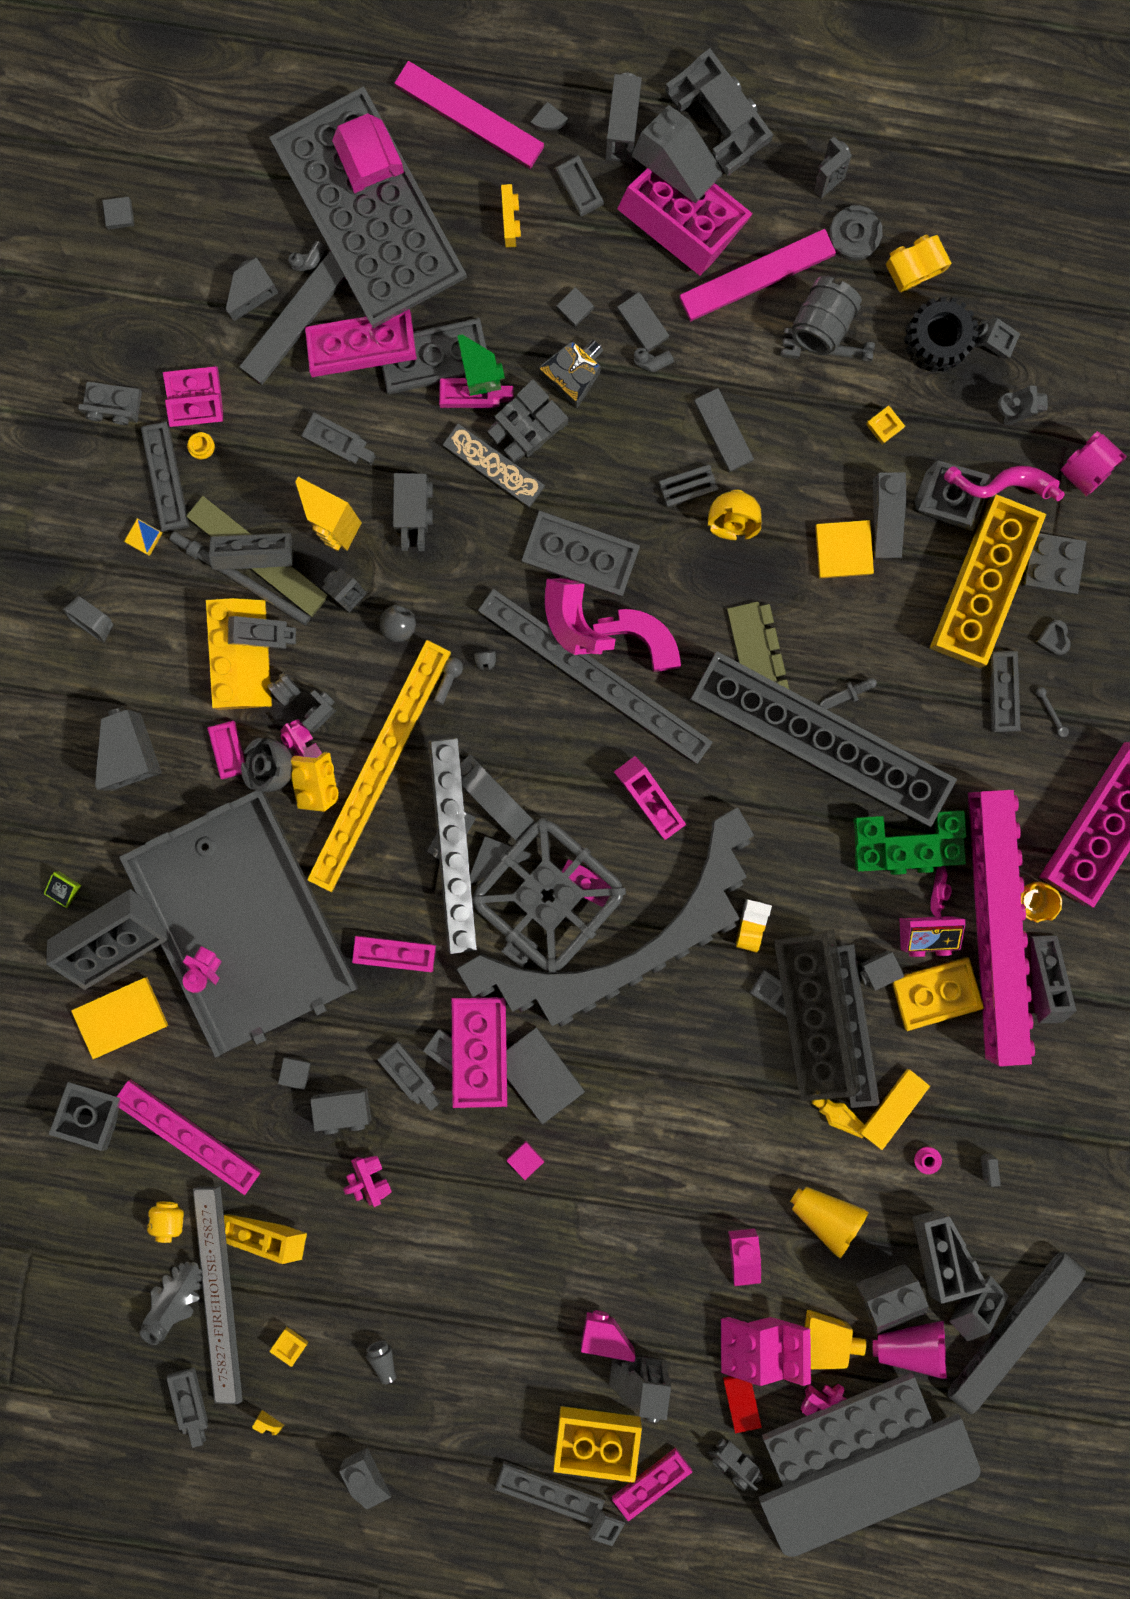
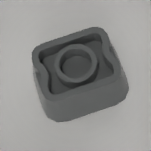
[62,596,114,643]

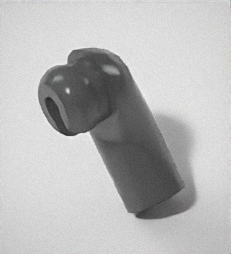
[288,241,327,272]
[634,348,674,372]

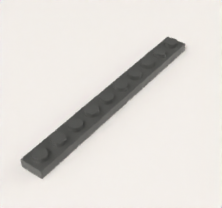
[478,589,713,764]

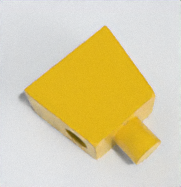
[805,1310,866,1369]

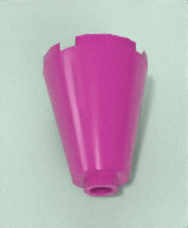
[873,1321,946,1378]

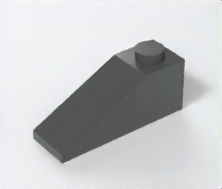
[873,472,906,559]
[322,568,367,613]
[1030,936,1077,1024]

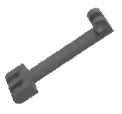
[781,328,875,362]

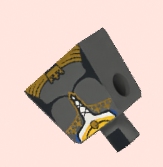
[539,339,603,409]

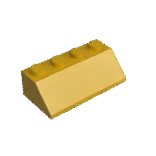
[295,477,362,551]
[206,598,272,710]

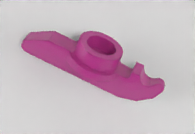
[930,866,951,917]

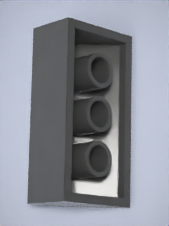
[46,889,167,990]

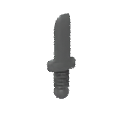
[819,678,877,709]

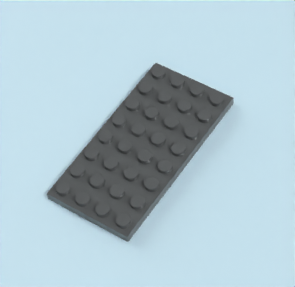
[269,86,467,328]

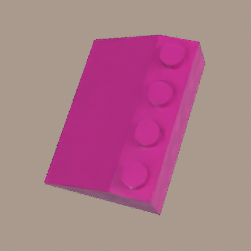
[617,168,753,276]

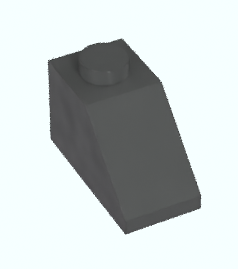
[226,258,278,321]
[950,1276,1009,1341]
[339,1448,391,1509]

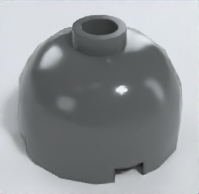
[241,738,293,792]

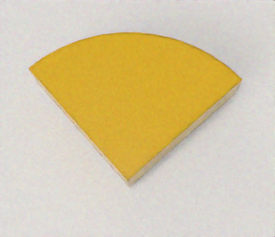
[252,1410,284,1435]

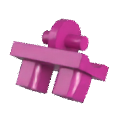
[183,946,221,993]
[343,1156,392,1207]
[801,1384,846,1416]

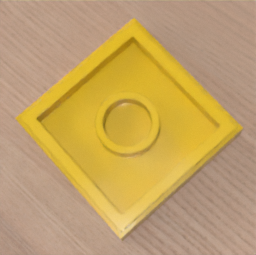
[815,520,874,579]

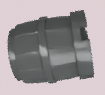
[792,276,862,356]

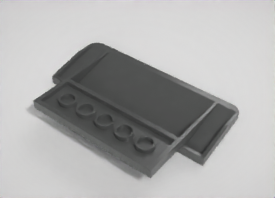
[758,1372,981,1557]

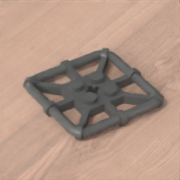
[472,818,626,973]

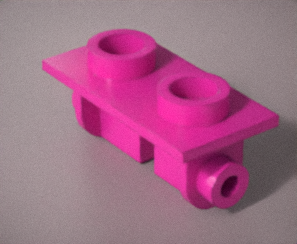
[280,719,322,758]

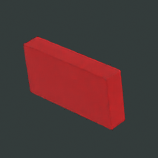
[723,1376,762,1434]

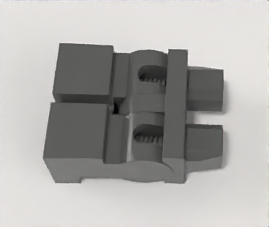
[487,380,568,463]

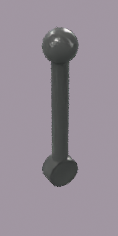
[1036,687,1069,737]

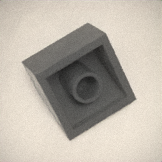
[49,1082,121,1151]

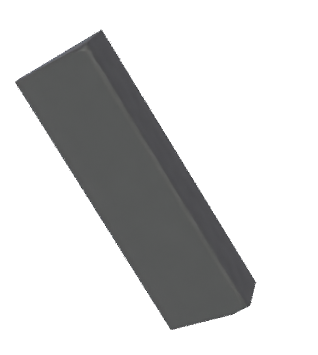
[209,533,293,570]

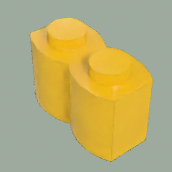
[886,235,952,292]

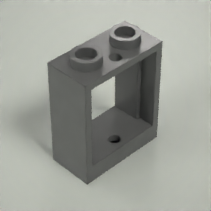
[606,73,642,163]

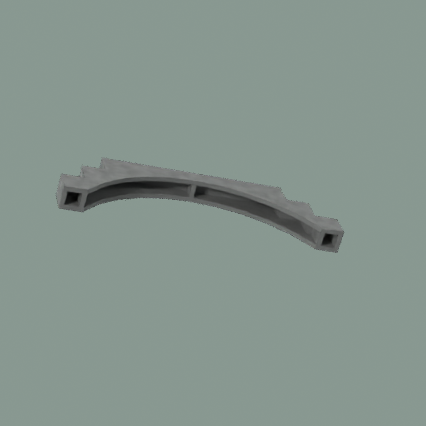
[457,807,754,1027]

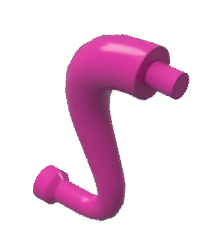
[944,466,1064,501]

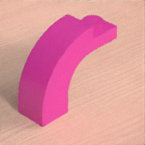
[545,578,615,655]
[593,609,681,672]

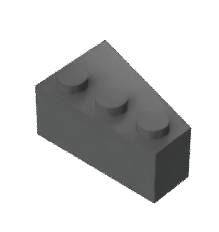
[913,1210,992,1304]
[609,1356,671,1422]

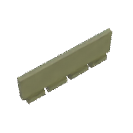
[727,602,789,689]

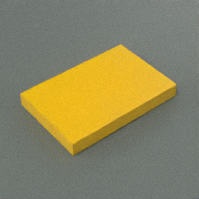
[891,957,984,1031]
[71,977,169,1059]

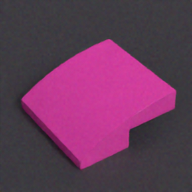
[163,366,223,427]

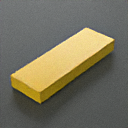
[859,1069,930,1150]

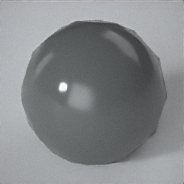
[379,605,416,642]

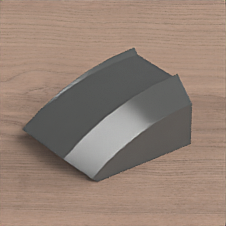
[915,461,992,531]

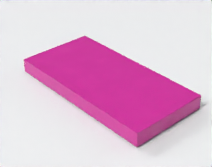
[305,309,417,377]
[451,998,507,1108]

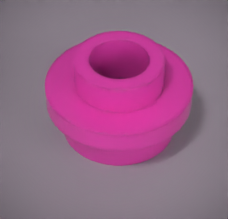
[914,1147,942,1174]

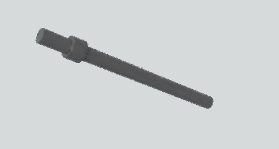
[169,531,311,625]

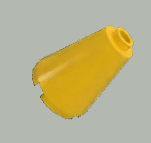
[790,1186,869,1258]

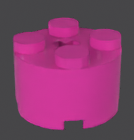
[1061,431,1127,497]

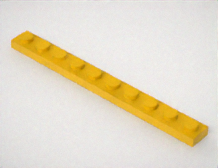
[307,640,451,892]

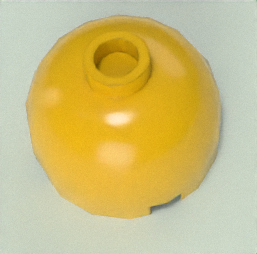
[708,490,762,540]

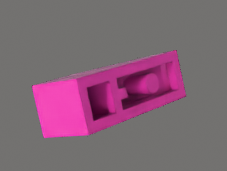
[614,756,686,840]

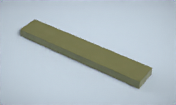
[186,496,329,617]

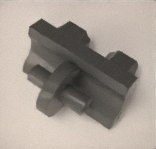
[998,386,1048,425]

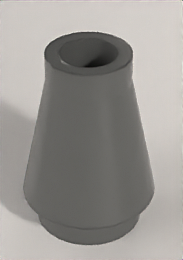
[366,1340,397,1384]

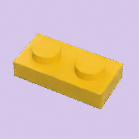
[501,184,521,247]

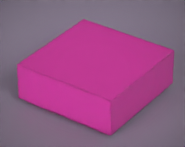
[507,1141,544,1180]

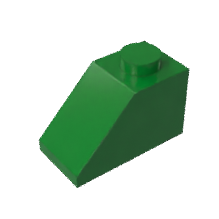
[457,334,505,396]

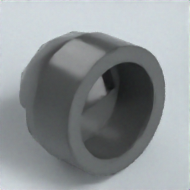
[474,651,496,671]

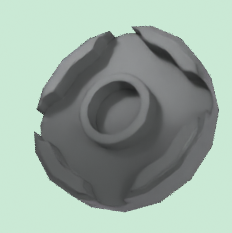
[829,205,883,261]

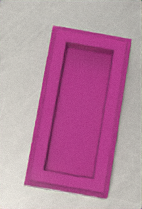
[207,721,246,780]

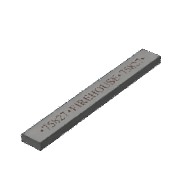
[193,1186,243,1404]

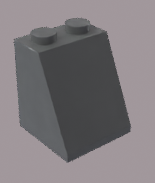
[95,707,162,791]
[856,1264,929,1335]

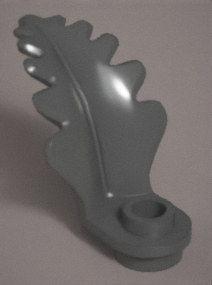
[140,1261,203,1345]

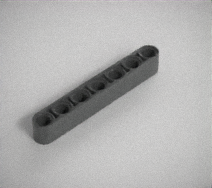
[947,1252,1086,1414]

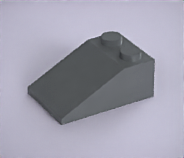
[631,105,723,203]

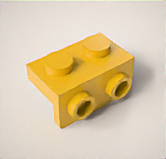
[291,752,339,812]

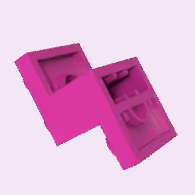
[721,1317,811,1386]

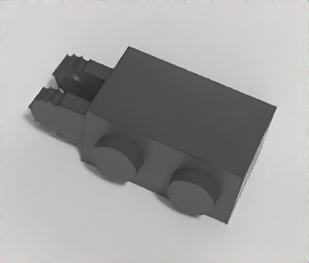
[393,473,433,551]

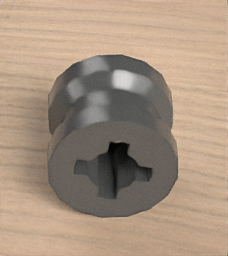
[267,672,301,706]

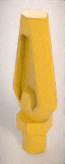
[811,1094,864,1138]

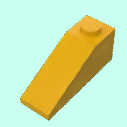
[224,1214,307,1264]

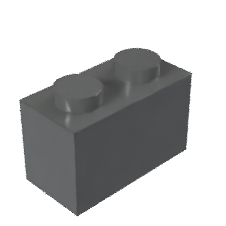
[310,1088,371,1135]

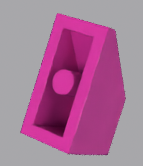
[728,1229,761,1286]
[581,1310,636,1362]

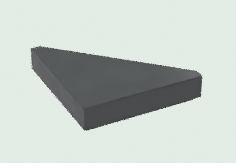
[470,836,531,884]

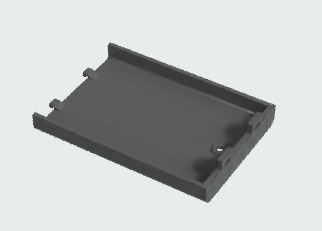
[119,791,358,1058]

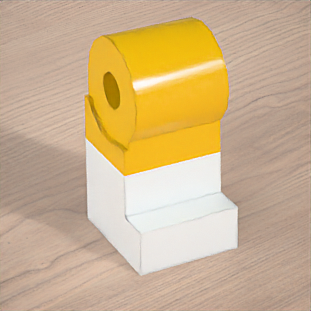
[736,899,772,953]

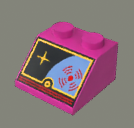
[899,916,965,957]

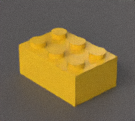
[554,1406,642,1483]

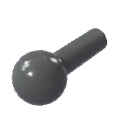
[433,657,463,706]

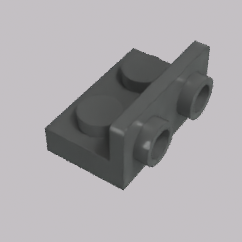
[814,136,852,199]
[78,382,142,425]

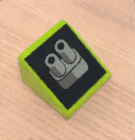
[44,871,82,908]

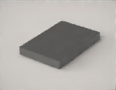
[506,1027,585,1124]

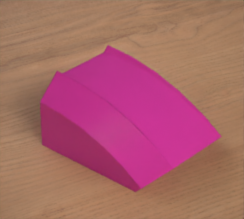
[332,113,404,193]

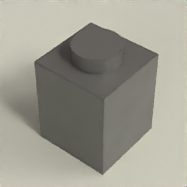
[859,950,904,991]

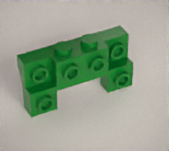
[854,811,966,875]

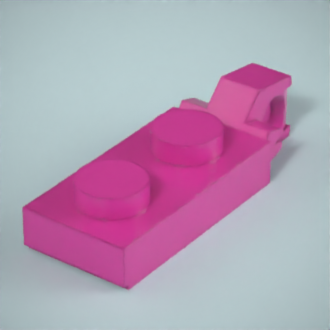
[439,378,514,408]

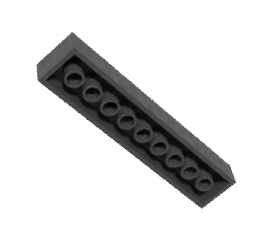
[690,651,957,827]

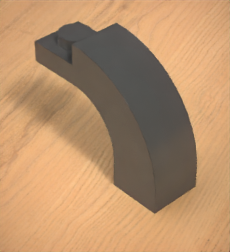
[460,754,535,841]

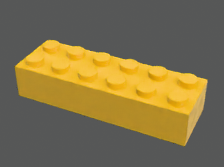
[929,494,1046,668]

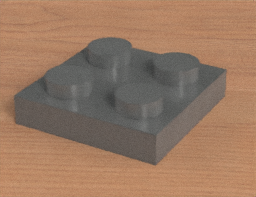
[1023,533,1087,595]

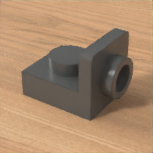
[974,318,1020,359]
[302,690,337,733]

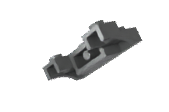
[665,48,773,176]

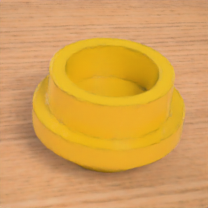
[187,432,215,460]

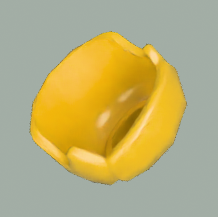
[1021,882,1062,923]

